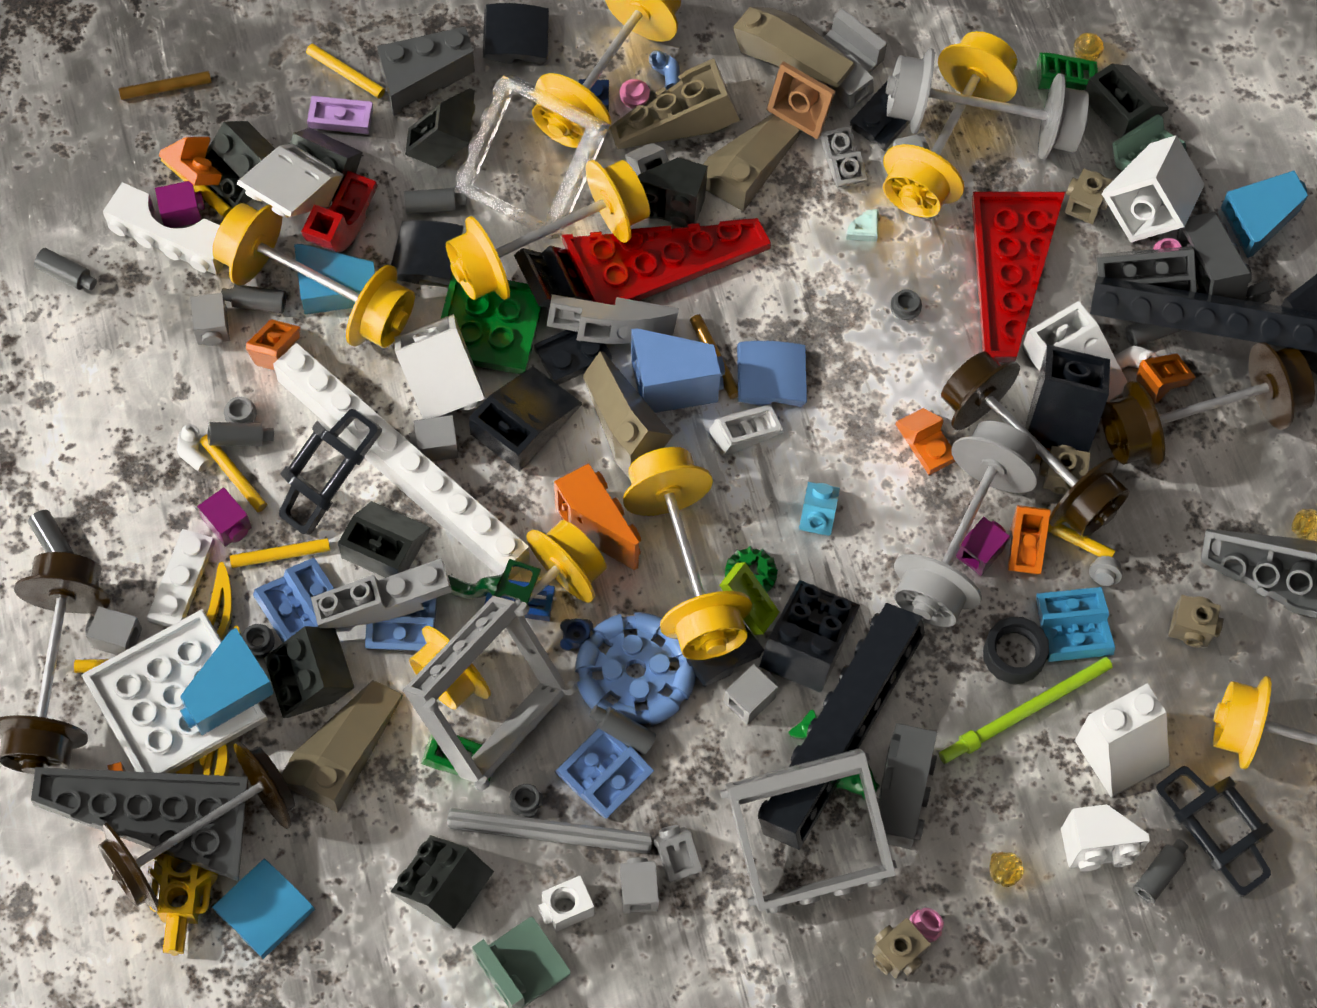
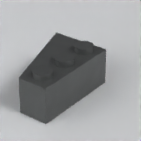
[377,26,475,116]
[1176,212,1252,300]
[1096,246,1196,292]
[870,723,937,850]

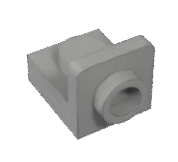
[652,825,702,882]

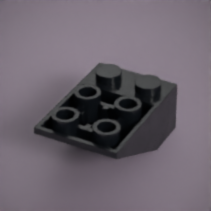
[469,366,582,472]
[759,580,860,693]

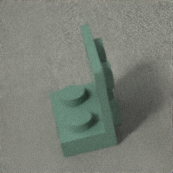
[472,917,571,1008]

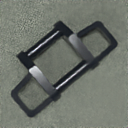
[279,409,382,535]
[1156,766,1274,897]

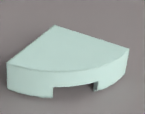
[846,209,879,242]

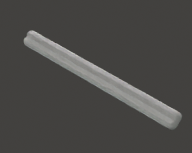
[447,808,652,854]

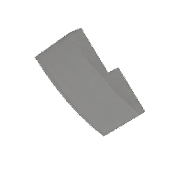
[820,126,868,187]

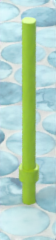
[938,657,1113,764]

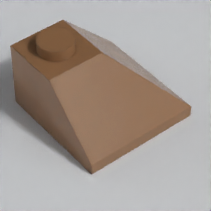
[766,61,836,140]

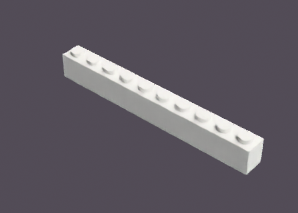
[273,343,530,580]

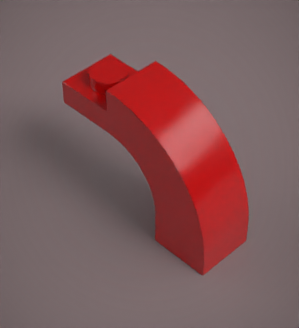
[301,171,378,253]

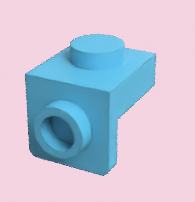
[799,482,840,536]

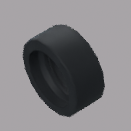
[983,617,1049,684]

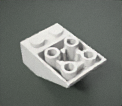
[237,143,343,218]
[1022,301,1127,402]

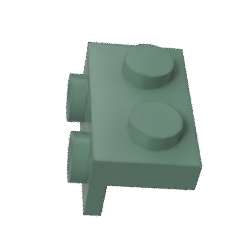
[1112,114,1186,171]

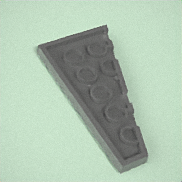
[31,767,248,881]

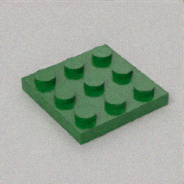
[441,273,542,374]

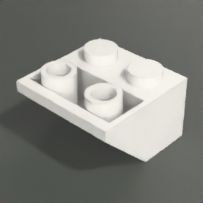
[1061,804,1150,871]

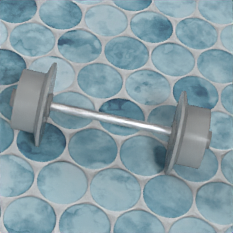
[886,48,1089,159]
[894,420,1038,627]

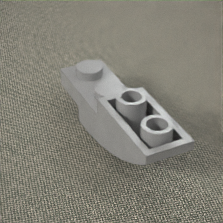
[547,294,679,344]
[311,558,452,628]

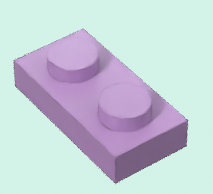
[307,96,373,134]

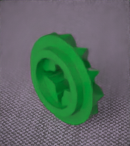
[725,546,778,593]

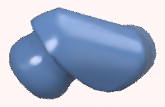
[649,50,680,90]

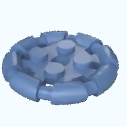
[575,612,696,726]

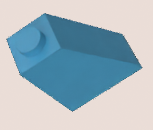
[1221,171,1308,258]
[294,244,375,314]
[180,628,274,735]

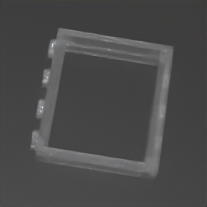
[454,75,610,240]

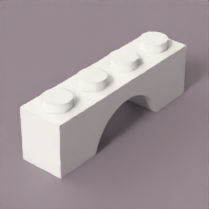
[103,182,224,275]

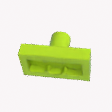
[719,562,780,635]

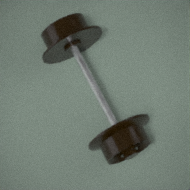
[1101,342,1315,469]
[941,351,1130,538]
[0,552,111,774]

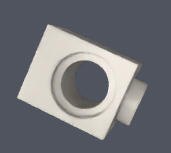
[538,876,594,932]

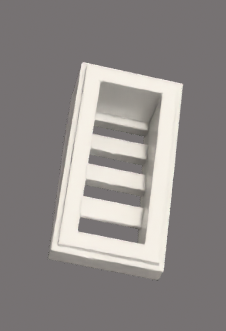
[709,404,784,456]

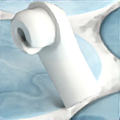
[1115,346,1157,370]
[177,424,210,473]

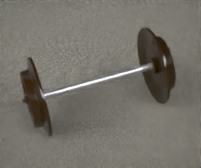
[98,741,295,912]

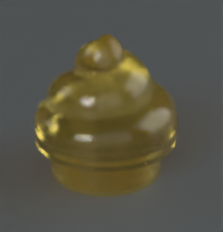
[1073,33,1104,61]
[1292,509,1317,540]
[989,852,1024,887]

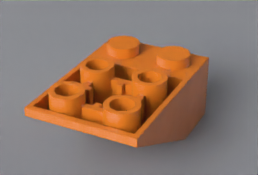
[554,463,641,570]

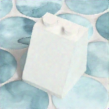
[1102,135,1205,242]
[394,314,485,419]
[1075,683,1170,798]

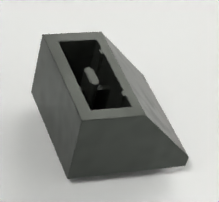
[1085,63,1169,138]
[405,88,476,168]
[205,121,275,208]
[290,127,363,209]
[638,158,708,227]
[338,501,431,578]
[264,626,355,718]
[391,835,494,929]

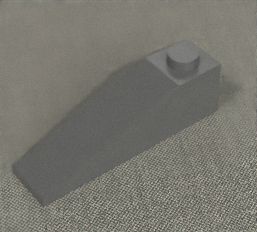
[1201,529,1317,618]

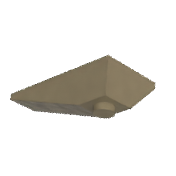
[733,7,855,87]
[610,58,740,149]
[703,114,802,212]
[582,351,673,479]
[281,680,403,813]

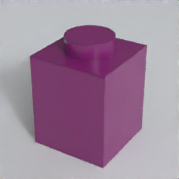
[155,181,205,228]
[197,487,252,547]
[956,516,1010,576]

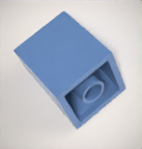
[631,328,725,413]

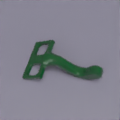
[448,559,541,605]

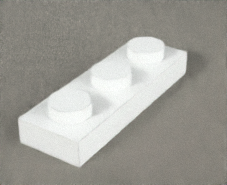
[147,529,215,627]

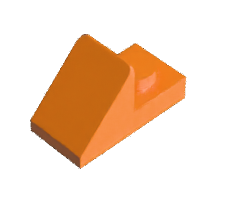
[159,137,222,186]
[246,319,301,371]
[1136,353,1196,404]
[895,408,956,475]
[1007,505,1051,574]

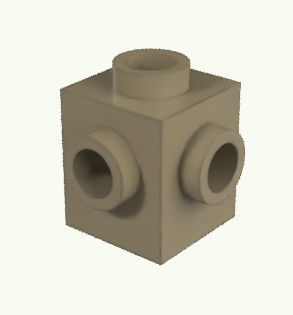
[1064,168,1112,225]
[1039,445,1091,495]
[1168,595,1224,647]
[872,918,931,979]

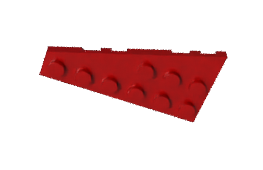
[972,192,1065,363]
[562,218,771,305]

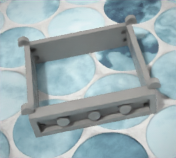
[403,596,577,791]
[720,749,897,914]

